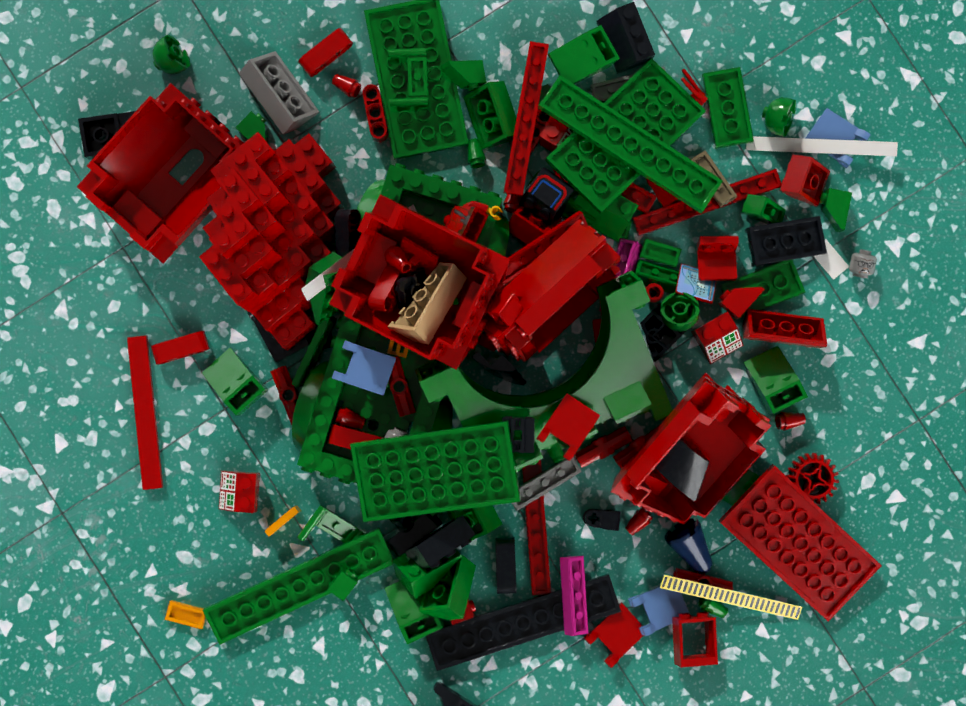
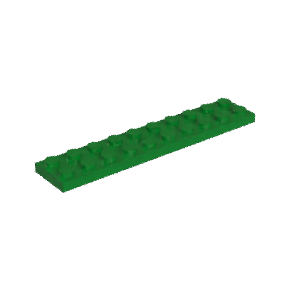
[538,75,723,214]
[203,527,394,645]

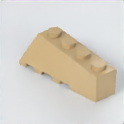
[388,262,467,345]

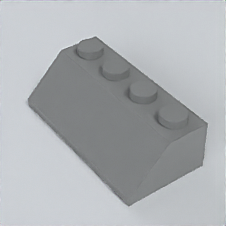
[239,51,319,134]

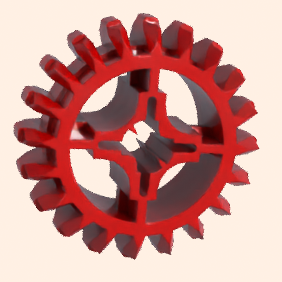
[786,453,839,505]

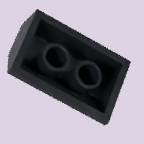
[596,2,655,74]
[405,515,475,569]

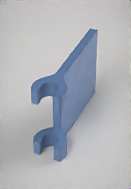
[806,108,871,169]
[332,340,396,396]
[628,586,689,636]

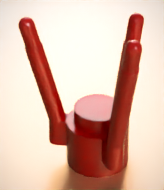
[681,69,708,106]

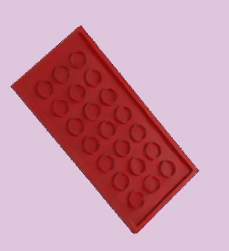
[719,464,882,622]

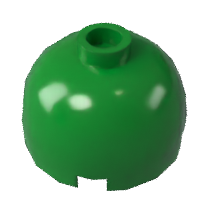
[152,35,191,75]
[762,97,796,137]
[660,292,700,332]

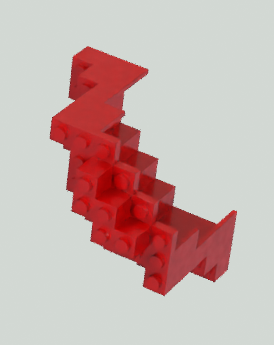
[199,132,345,351]

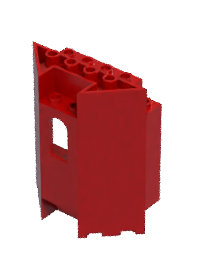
[77,83,244,264]
[329,194,510,370]
[483,219,621,363]
[611,372,772,525]

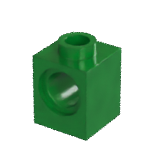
[328,567,358,601]

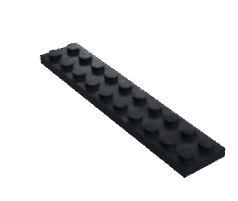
[426,574,621,671]

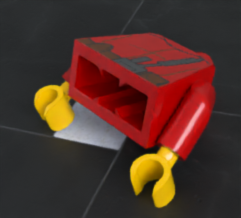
[444,201,503,242]

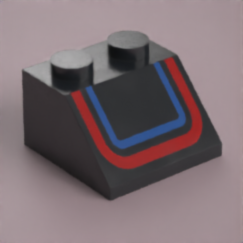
[519,167,575,226]

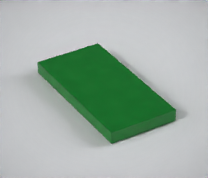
[702,67,754,149]
[720,260,806,321]

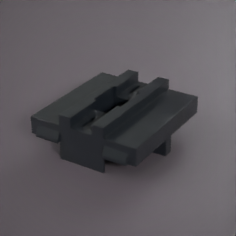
[395,267,427,309]
[502,416,535,453]

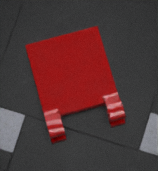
[536,393,600,461]
[583,603,644,668]

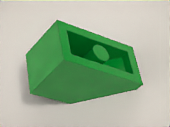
[441,60,486,91]
[235,111,268,143]
[820,188,852,232]
[742,194,786,224]

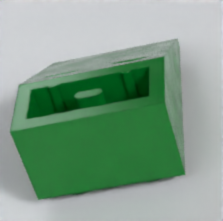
[547,25,620,84]
[306,252,343,325]
[743,346,808,414]
[202,347,268,416]
[392,549,462,599]
[384,581,443,644]

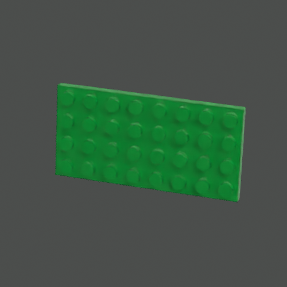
[364,0,469,160]
[545,58,706,214]
[350,421,521,522]

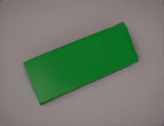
[635,260,679,295]

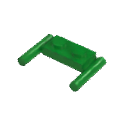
[388,48,428,107]
[298,505,365,543]

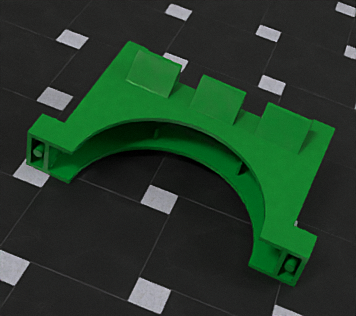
[415,270,673,472]

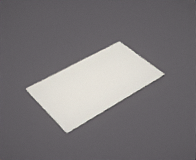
[814,239,849,280]

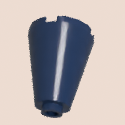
[665,518,713,574]

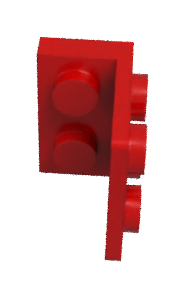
[696,236,739,281]

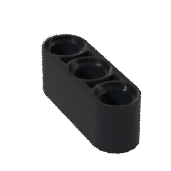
[335,209,362,257]
[387,514,443,557]
[495,537,516,594]

